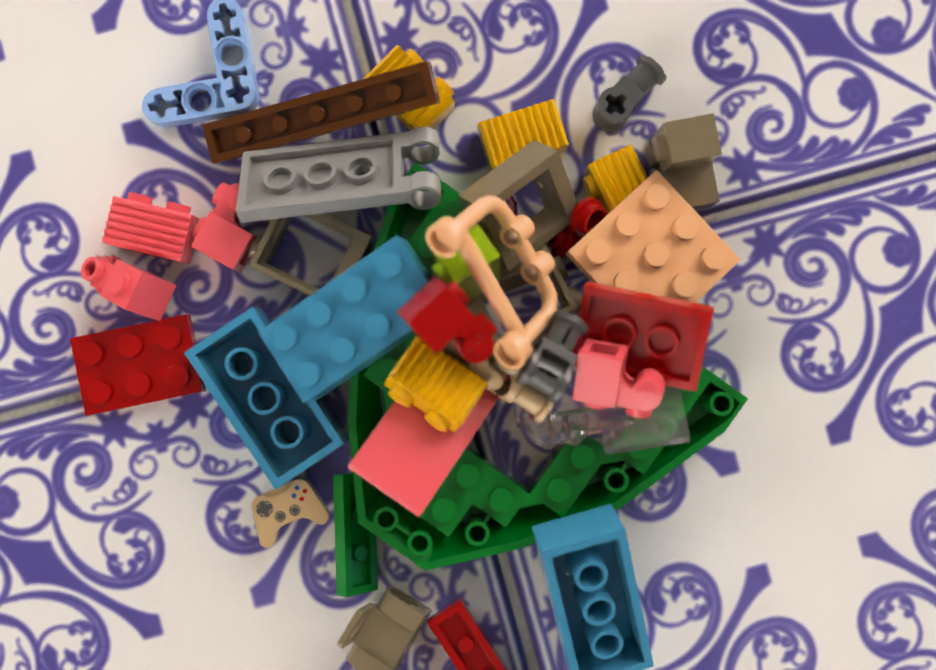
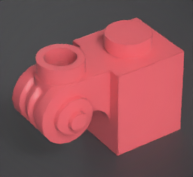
[191,182,257,273]
[81,255,177,321]
[572,338,666,418]

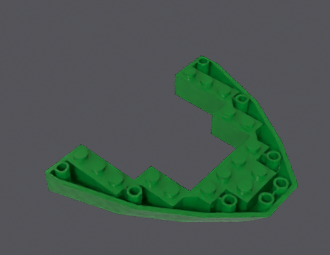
[348,162,748,571]

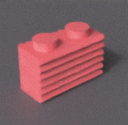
[102,192,200,265]

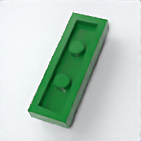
[333,472,378,598]

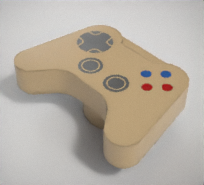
[252,477,331,548]

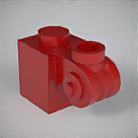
[397,276,499,363]

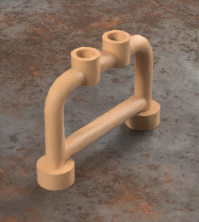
[426,196,558,370]

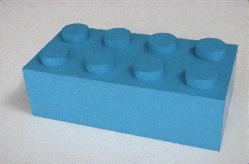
[258,235,432,403]
[184,307,349,490]
[531,504,654,670]

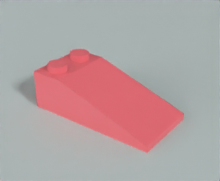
[348,374,511,517]

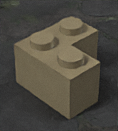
[646,113,722,210]

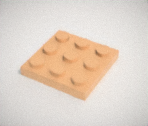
[566,170,741,303]

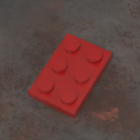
[573,281,714,392]
[70,314,206,416]

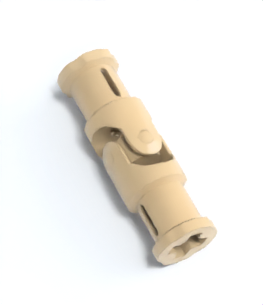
[441,338,555,423]

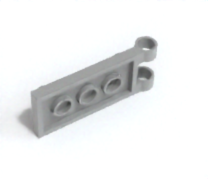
[236,127,441,223]

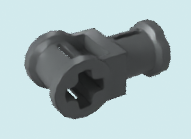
[592,54,667,132]
[516,311,588,403]

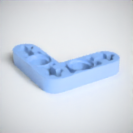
[142,0,259,128]

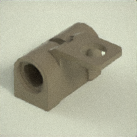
[337,586,432,670]

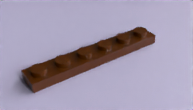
[202,61,441,164]

